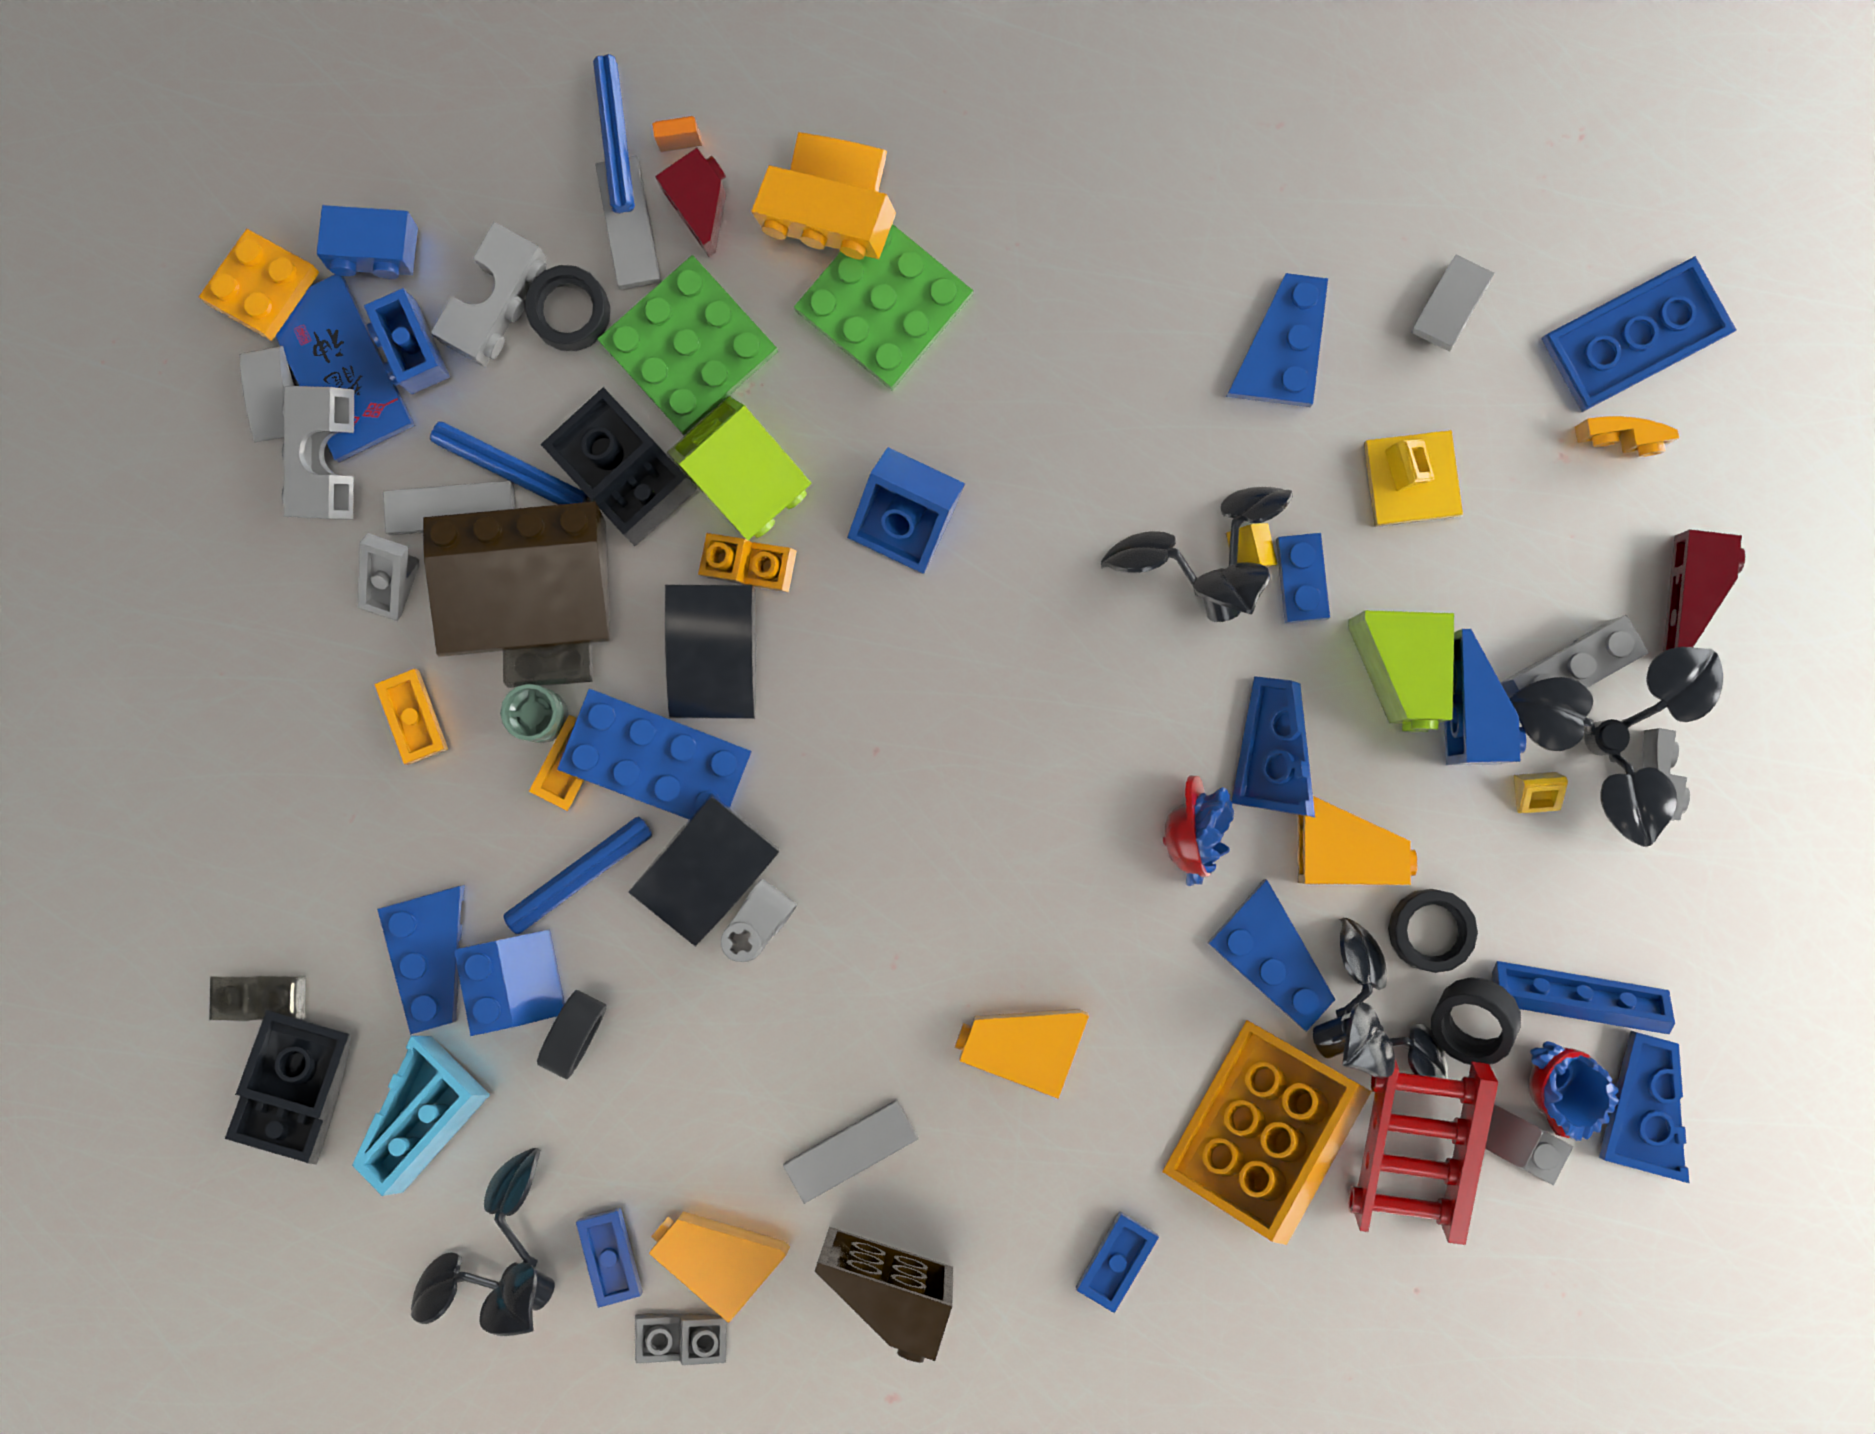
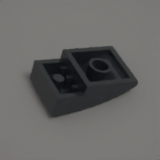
[540,387,697,546]
[665,585,757,719]
[628,793,780,946]
[225,1010,351,1165]

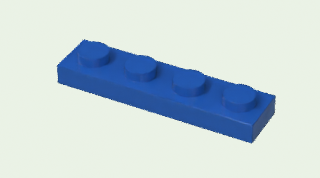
[1492,961,1675,1035]

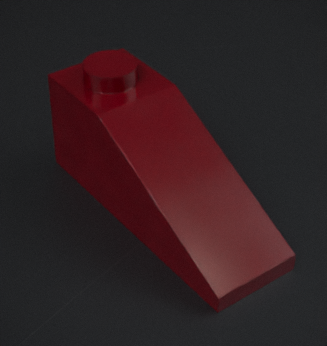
[1663,529,1745,651]

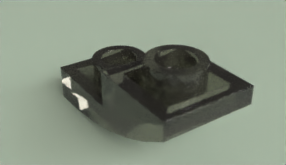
[209,975,306,1021]

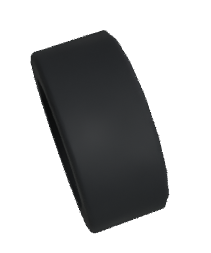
[525,265,610,351]
[1388,889,1478,973]
[1431,977,1521,1065]
[537,990,606,1079]

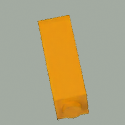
[1298,796,1417,885]
[954,1009,1089,1099]
[649,1211,790,1323]

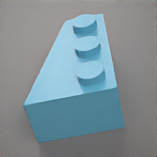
[352,1035,490,1196]

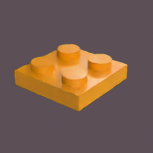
[198,228,320,341]

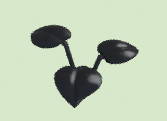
[1101,487,1293,622]
[1509,647,1723,847]
[1313,918,1449,1079]
[410,1148,555,1336]

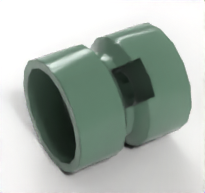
[500,684,569,743]

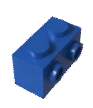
[317,205,418,279]
[364,288,450,394]

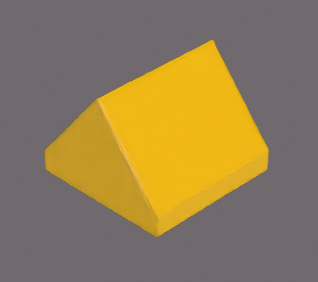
[1385,439,1435,491]
[1225,523,1278,567]
[1514,772,1568,813]

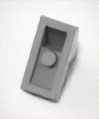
[358,533,419,621]
[1485,1104,1574,1185]

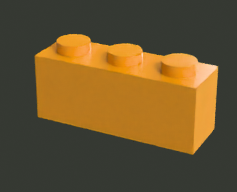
[751,165,896,259]

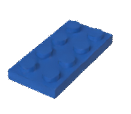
[557,689,752,820]

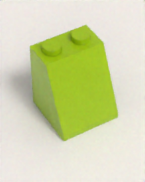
[667,396,812,541]
[1348,610,1454,732]

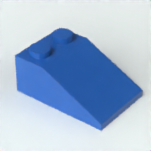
[1444,629,1526,766]

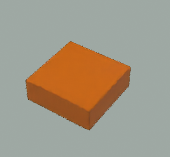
[652,116,702,152]

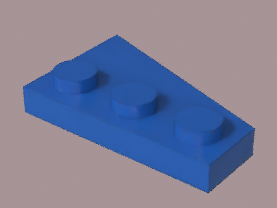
[1226,273,1328,407]
[1231,676,1315,817]
[1207,879,1336,1032]
[377,885,464,1035]
[1599,1031,1690,1184]

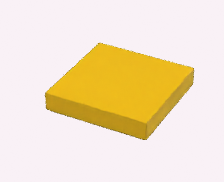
[1364,430,1463,527]

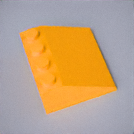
[1162,1020,1372,1245]

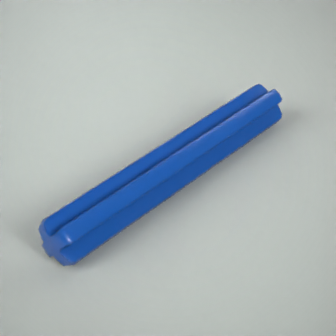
[593,54,635,214]
[430,421,588,505]
[503,817,652,934]

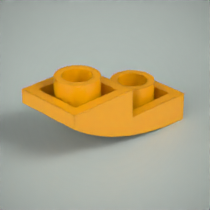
[790,132,887,192]
[1575,416,1679,457]
[698,533,797,593]

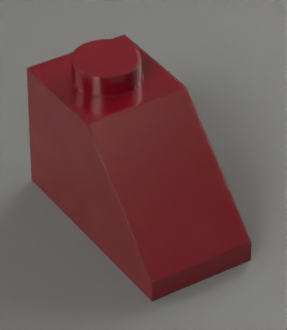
[655,148,726,257]

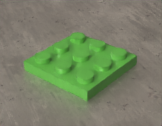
[794,224,974,391]
[598,255,778,435]

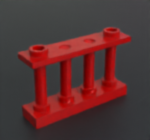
[1348,1060,1498,1245]

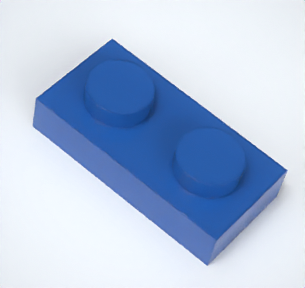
[1276,533,1330,624]
[576,1208,643,1308]
[1076,1211,1159,1314]

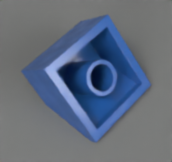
[847,447,965,574]
[454,929,565,1036]

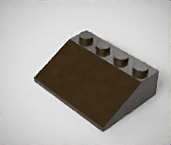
[423,501,610,657]
[814,1227,953,1363]

